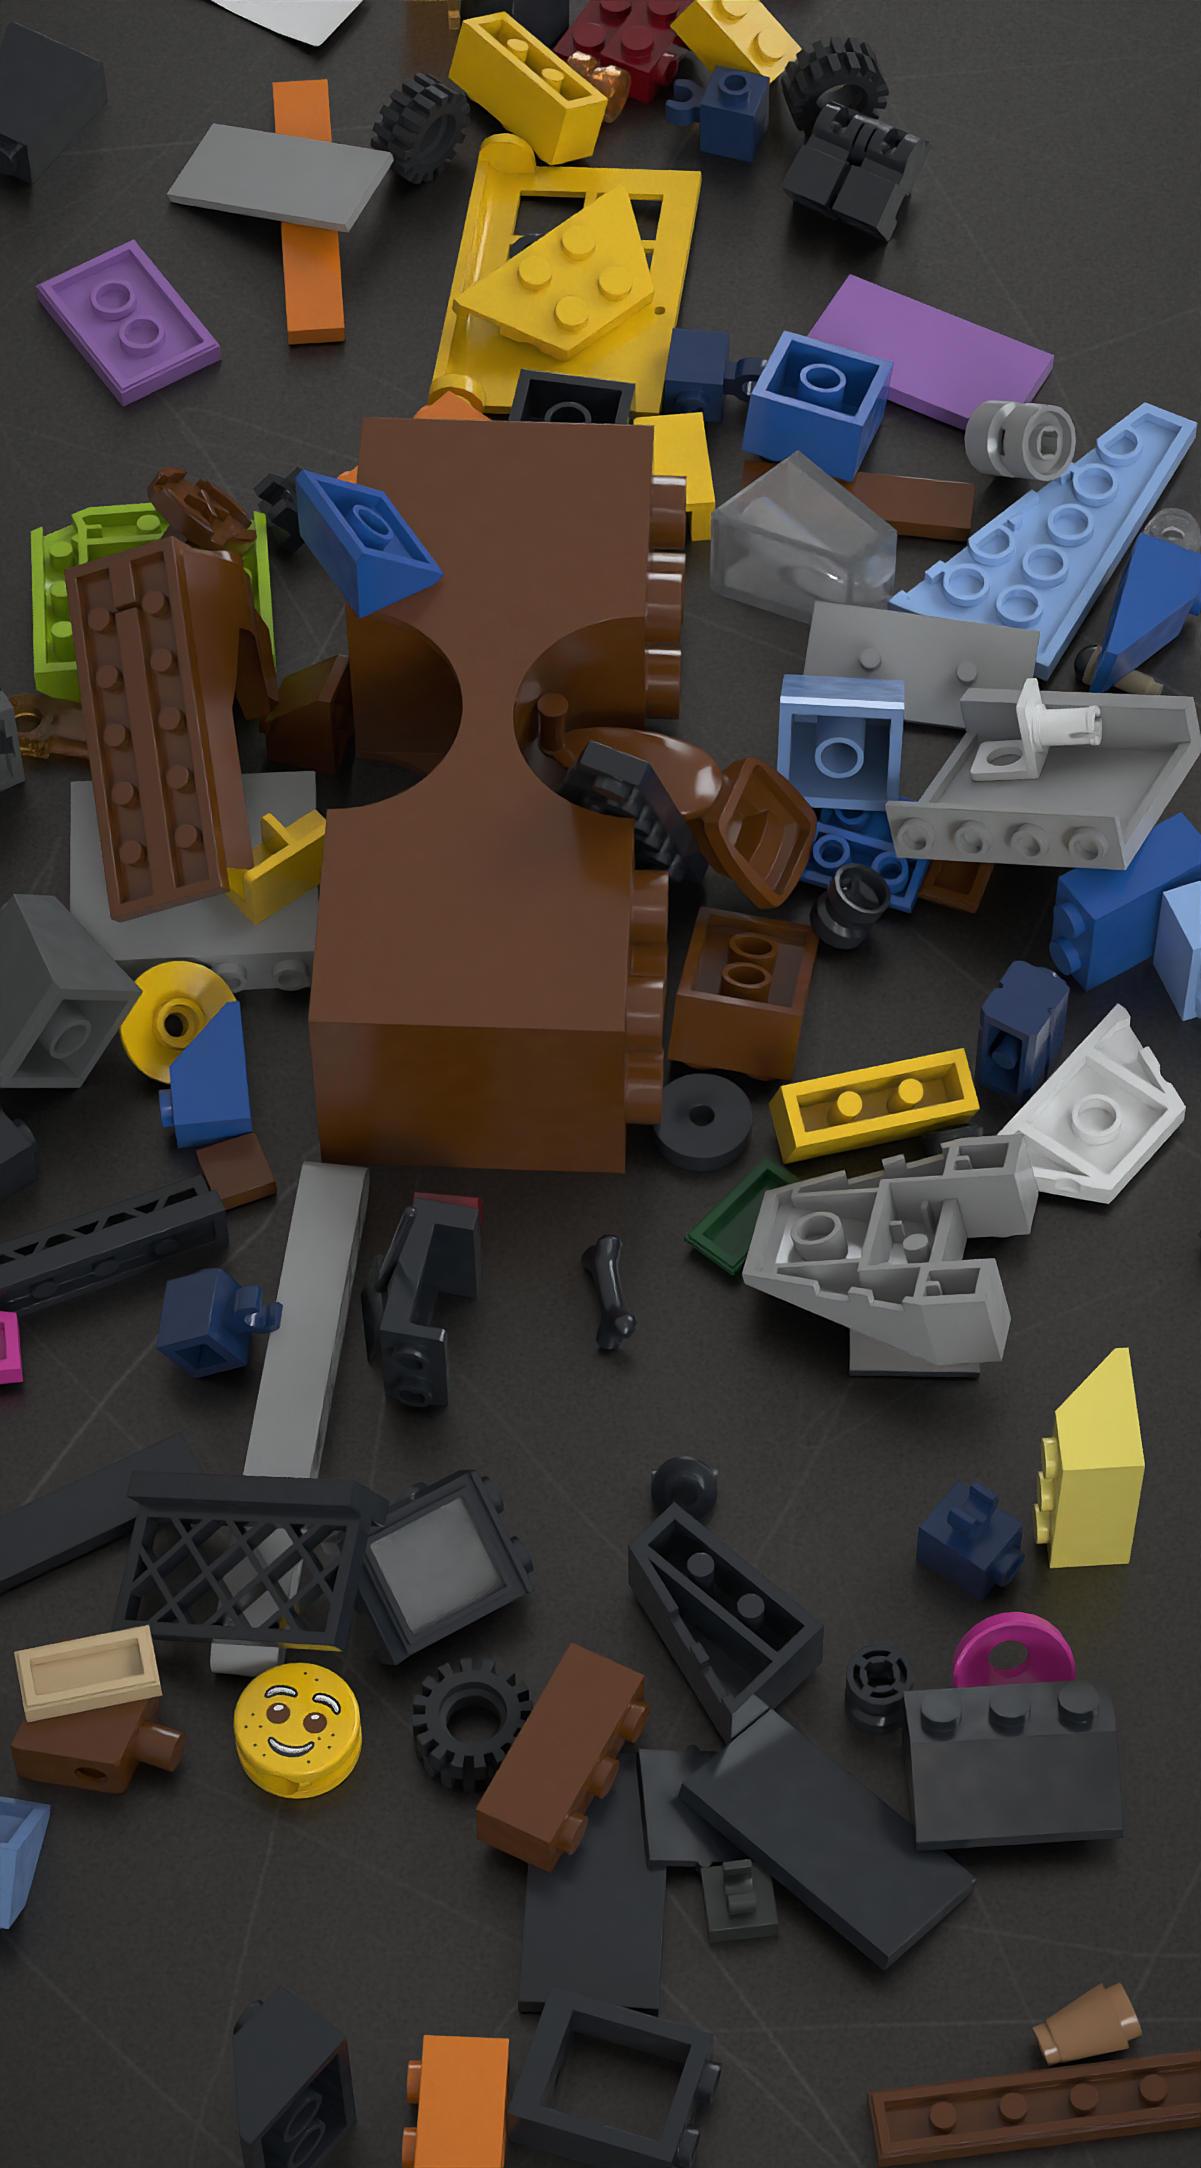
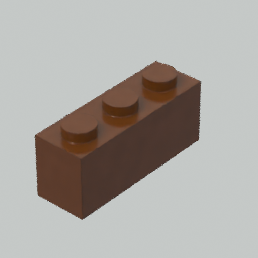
[476,1642,650,1873]

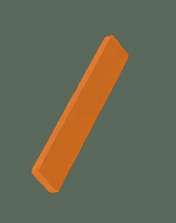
[272,79,345,345]

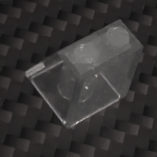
[710,450,897,625]

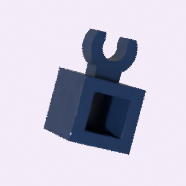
[666,65,770,163]
[665,328,767,423]
[156,1267,283,1379]
[916,1481,1025,1602]

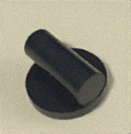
[651,1456,717,1520]

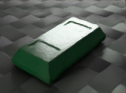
[684,1155,802,1276]

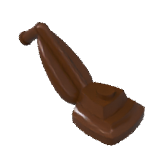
[537,692,817,910]

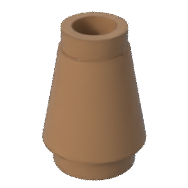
[1032,1982,1143,2067]

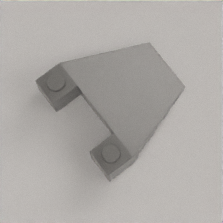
[742,1134,1039,1365]

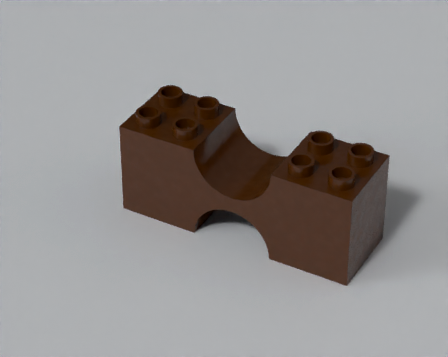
[308,417,687,1173]

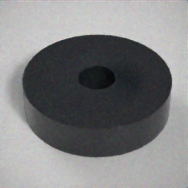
[651,1073,753,1172]

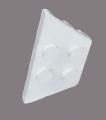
[997,1004,1186,1204]

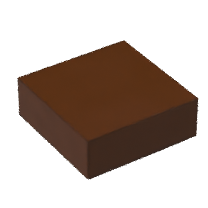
[195,1131,277,1210]

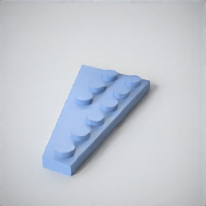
[887,402,1197,681]

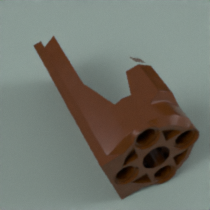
[64,536,280,923]

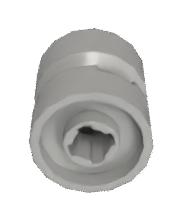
[964,399,1076,481]

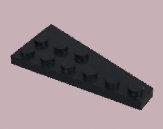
[552,740,709,885]

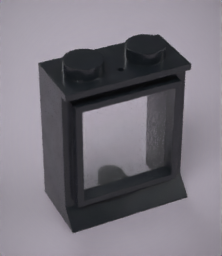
[320,1470,535,1665]

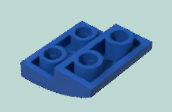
[799,796,931,913]

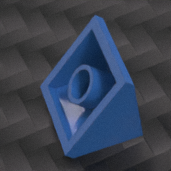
[295,469,444,618]

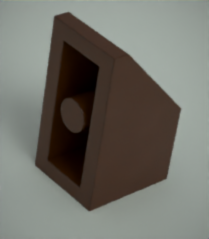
[259,654,355,777]

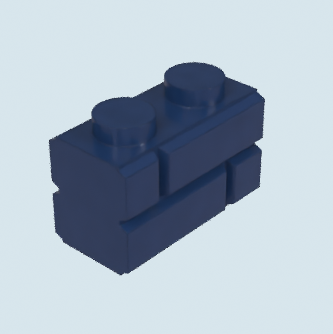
[974,960,1069,1106]

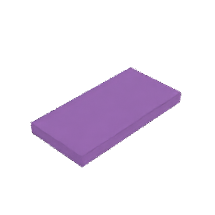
[807,274,1054,431]

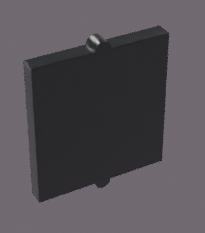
[636,1745,755,1873]

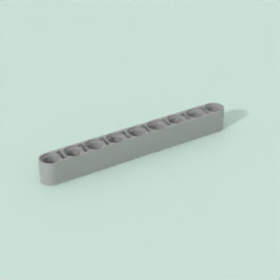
[210,1161,370,1677]

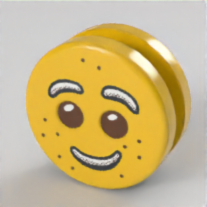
[234,1663,362,1799]

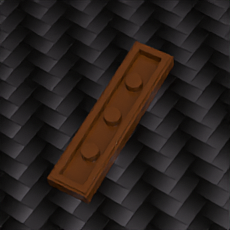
[737,460,976,542]

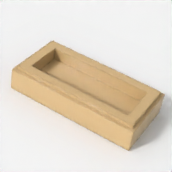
[14,1625,162,1723]

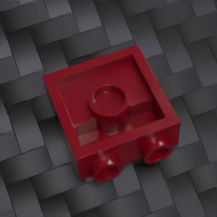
[552,0,694,104]

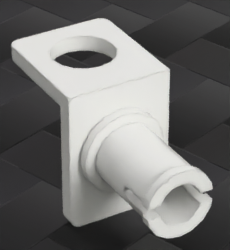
[970,678,1102,781]

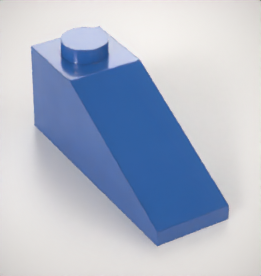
[1089,532,1201,693]

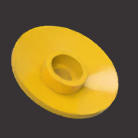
[119,961,237,1085]

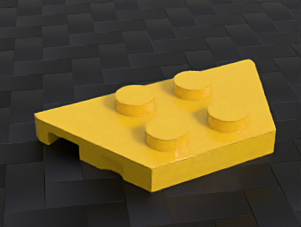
[452,182,655,362]

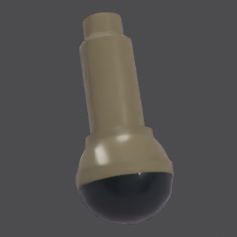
[1074,645,1163,695]

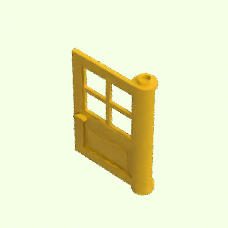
[427,133,702,418]

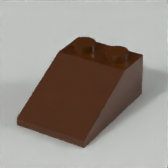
[667,906,820,1081]

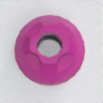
[952,1612,1076,1688]

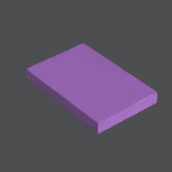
[36,239,221,407]

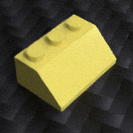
[1032,1348,1145,1568]

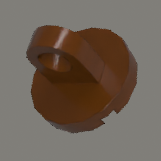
[147,467,257,557]

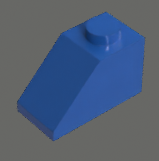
[159,1001,253,1149]

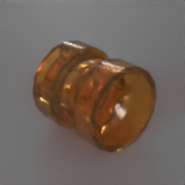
[566,51,631,123]

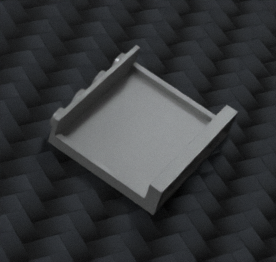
[885,688,1201,870]
[70,771,319,993]

